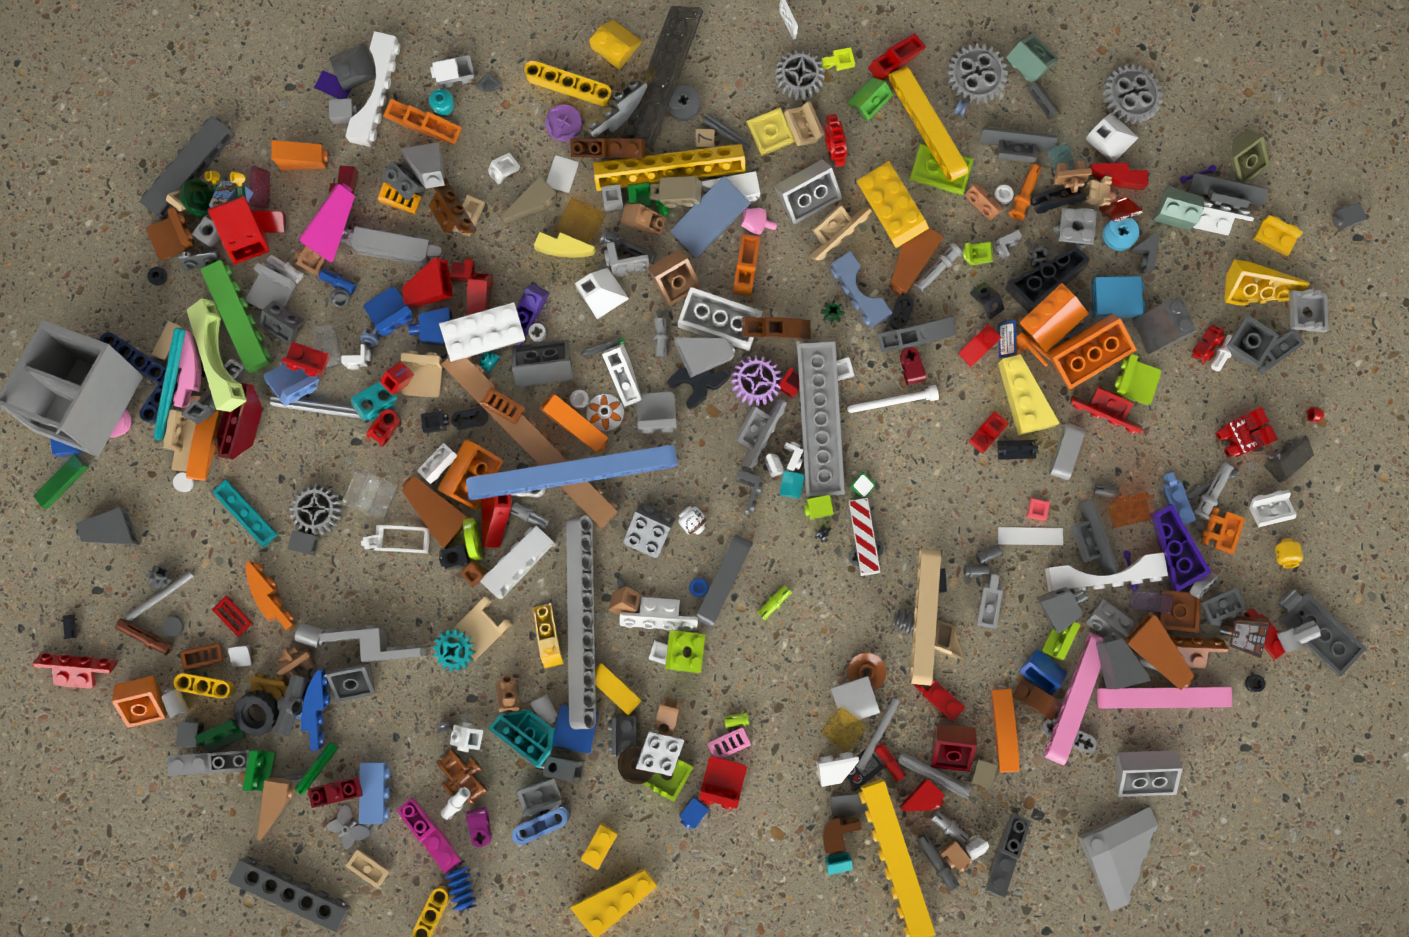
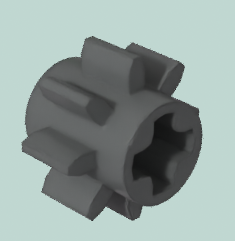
[1026,244,1051,267]
[146,565,172,589]

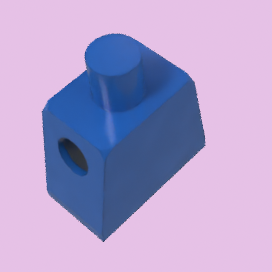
[408,307,452,346]

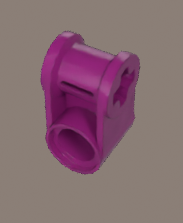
[466,807,492,847]

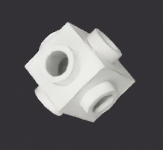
[450,722,483,752]

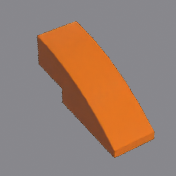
[733,234,761,296]

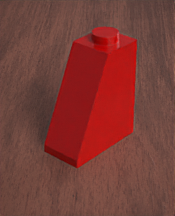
[402,257,453,308]
[466,273,493,316]

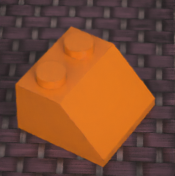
[112,676,166,728]

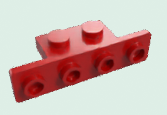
[1070,386,1143,434]
[33,653,117,689]

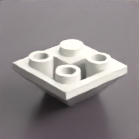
[1086,113,1139,163]
[575,268,629,319]
[816,752,859,786]

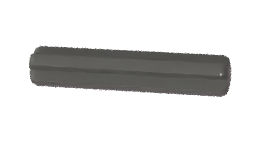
[703,114,752,151]

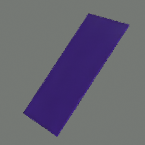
[314,70,352,99]

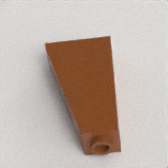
[889,227,944,295]
[402,475,468,549]
[1124,612,1194,690]

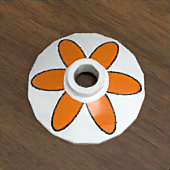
[586,394,624,432]

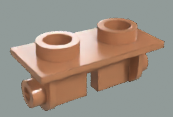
[964,183,1003,222]

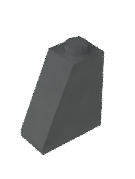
[76,507,139,546]
[1096,635,1150,689]

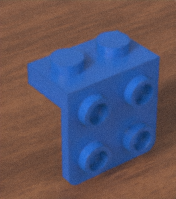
[364,287,415,337]

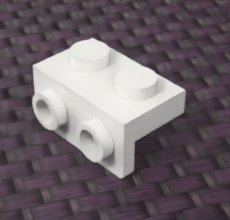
[1249,490,1297,527]

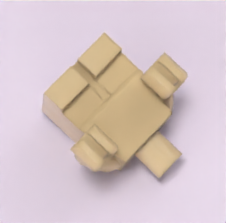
[1082,176,1116,207]

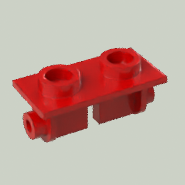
[1192,325,1226,365]

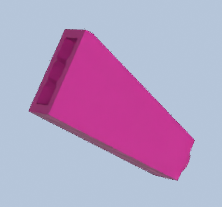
[297,183,355,263]

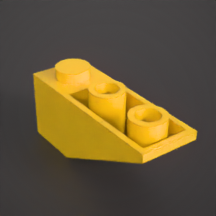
[532,603,564,668]

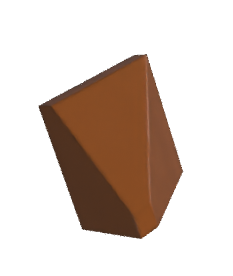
[460,561,489,587]

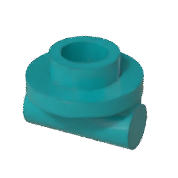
[480,351,500,373]

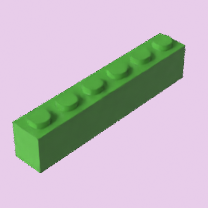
[200,260,272,373]

